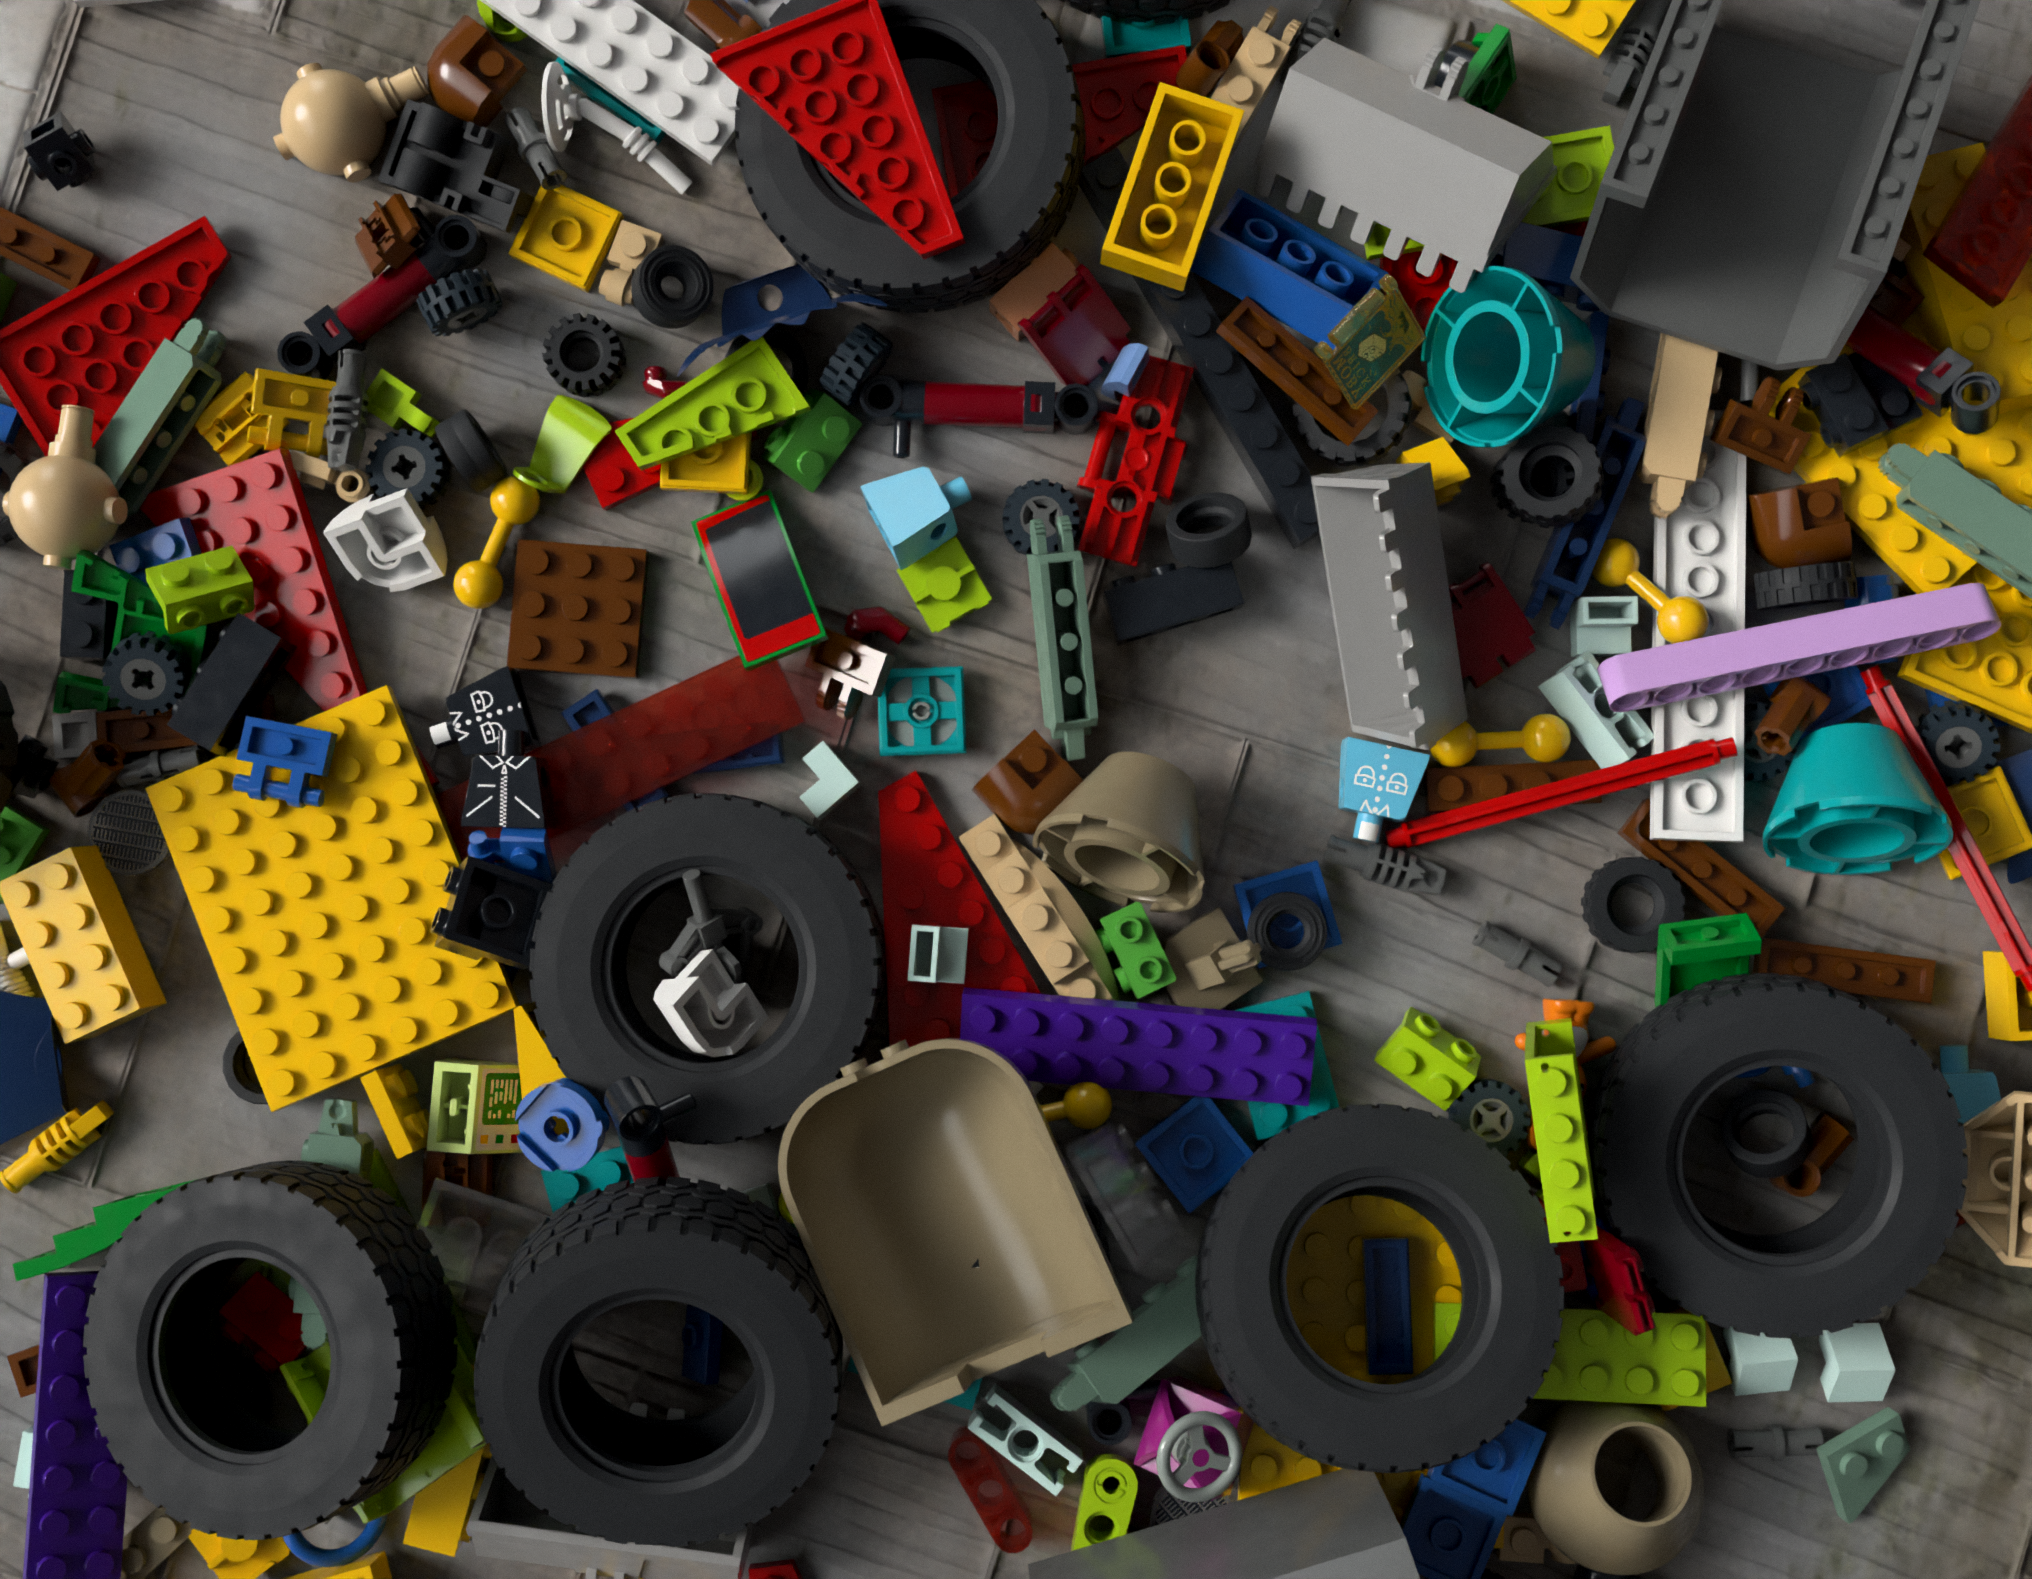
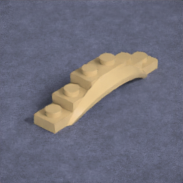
[958,814,1119,1001]

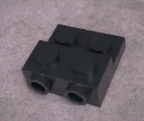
[1798,352,1923,458]
[430,856,553,970]

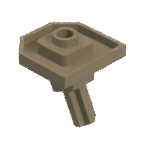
[1162,907,1263,1010]

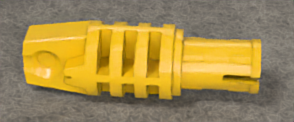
[0,1100,114,1194]

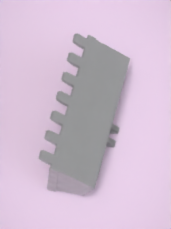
[1254,38,1557,293]
[1311,462,1468,750]
[466,1398,753,1579]

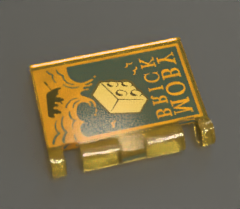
[1314,274,1426,410]

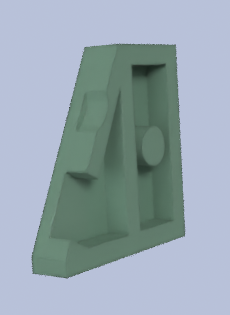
[1816,1407,1910,1524]

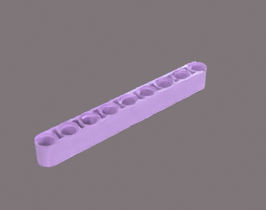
[1597,583,2001,712]

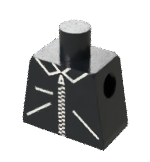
[461,730,556,829]

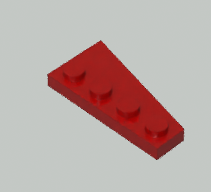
[583,418,759,511]

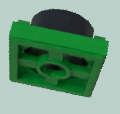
[1434,23,1517,114]

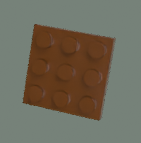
[506,539,649,679]

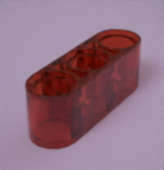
[948,1425,1033,1553]

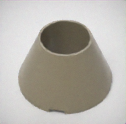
[1033,752,1205,913]
[1527,1400,1704,1575]

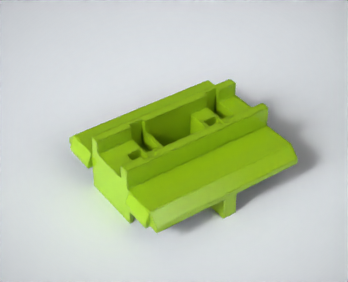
[896,536,992,633]

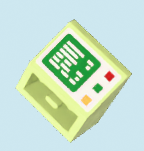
[426,1058,523,1154]

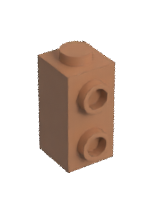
[989,242,1080,342]

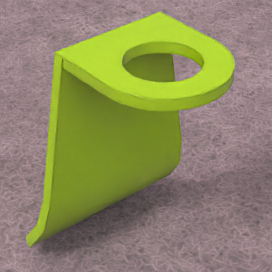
[513,395,612,493]

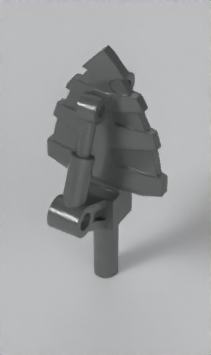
[659,869,763,989]

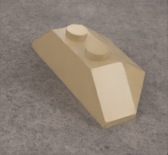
[1958,1091,2032,1268]

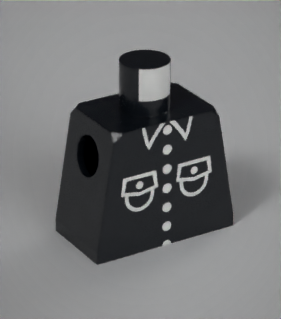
[429,666,542,758]

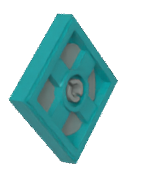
[878,666,967,757]

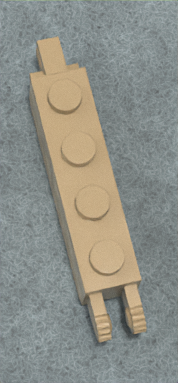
[1211,5,1302,164]
[1636,332,1722,520]

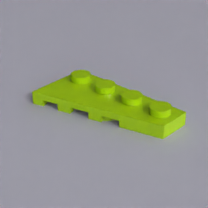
[615,336,811,471]

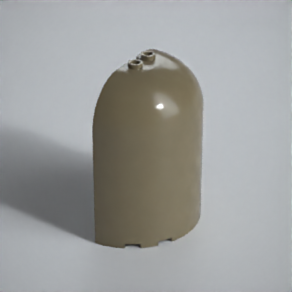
[778,1038,1134,1427]

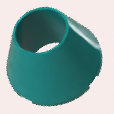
[1421,266,1596,447]
[1763,723,1953,875]

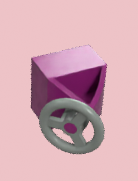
[1133,1376,1254,1502]

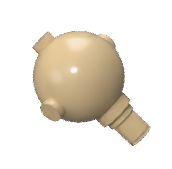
[273,63,430,183]
[2,405,128,571]

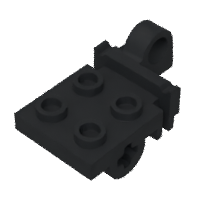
[378,99,534,233]

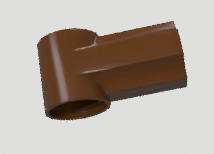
[684,0,763,50]
[1176,19,1245,97]
[1754,676,1831,756]
[49,738,126,818]
[1769,1113,1854,1197]

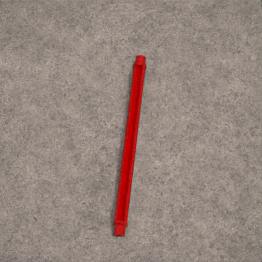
[1860,665,2032,992]
[1385,737,1738,848]

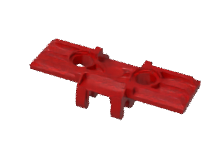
[1077,355,1194,567]

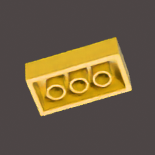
[1100,82,1245,292]
[0,845,167,1044]

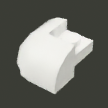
[323,488,448,592]
[653,949,769,1057]

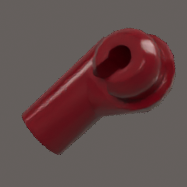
[642,366,688,399]
[844,606,911,645]

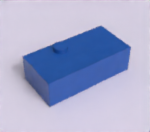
[1191,188,1389,352]

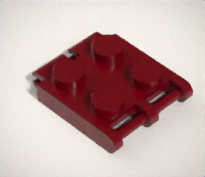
[1017,264,1131,386]
[1449,561,1536,689]
[1583,1225,1655,1336]

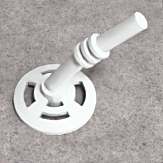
[541,62,692,195]

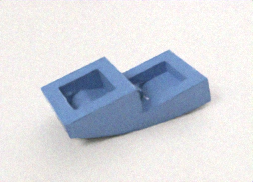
[1101,343,1150,401]

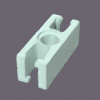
[1538,650,1654,769]
[968,1383,1083,1496]

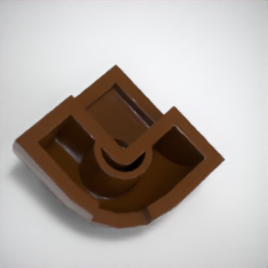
[427,15,527,128]
[1746,477,1852,569]
[972,729,1083,835]

